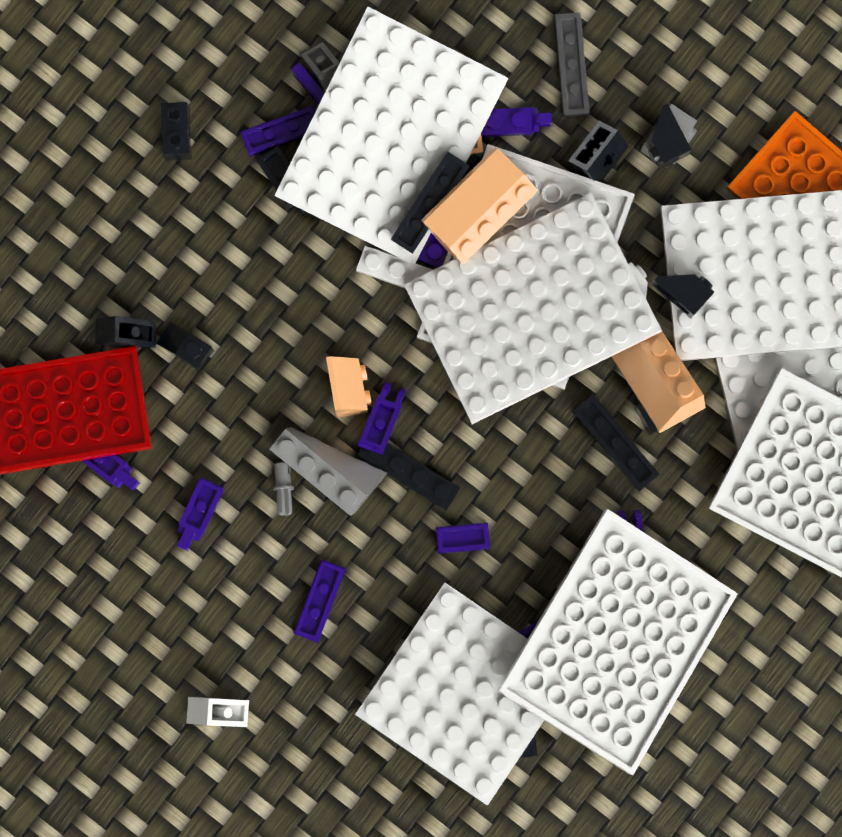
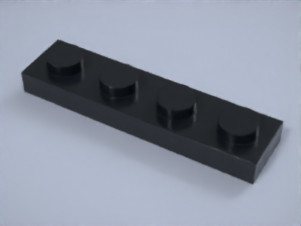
[391,151,470,254]
[572,394,660,492]
[358,443,460,511]

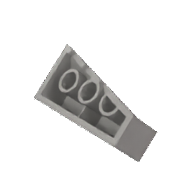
[270,427,387,516]

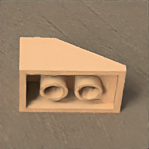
[326,356,372,418]

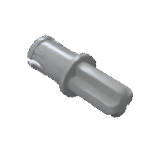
[273,463,294,516]

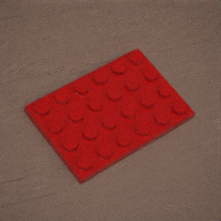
[0,346,152,475]

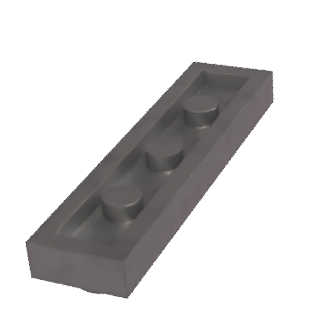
[555,12,590,117]

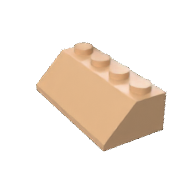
[421,147,537,264]
[611,331,706,433]

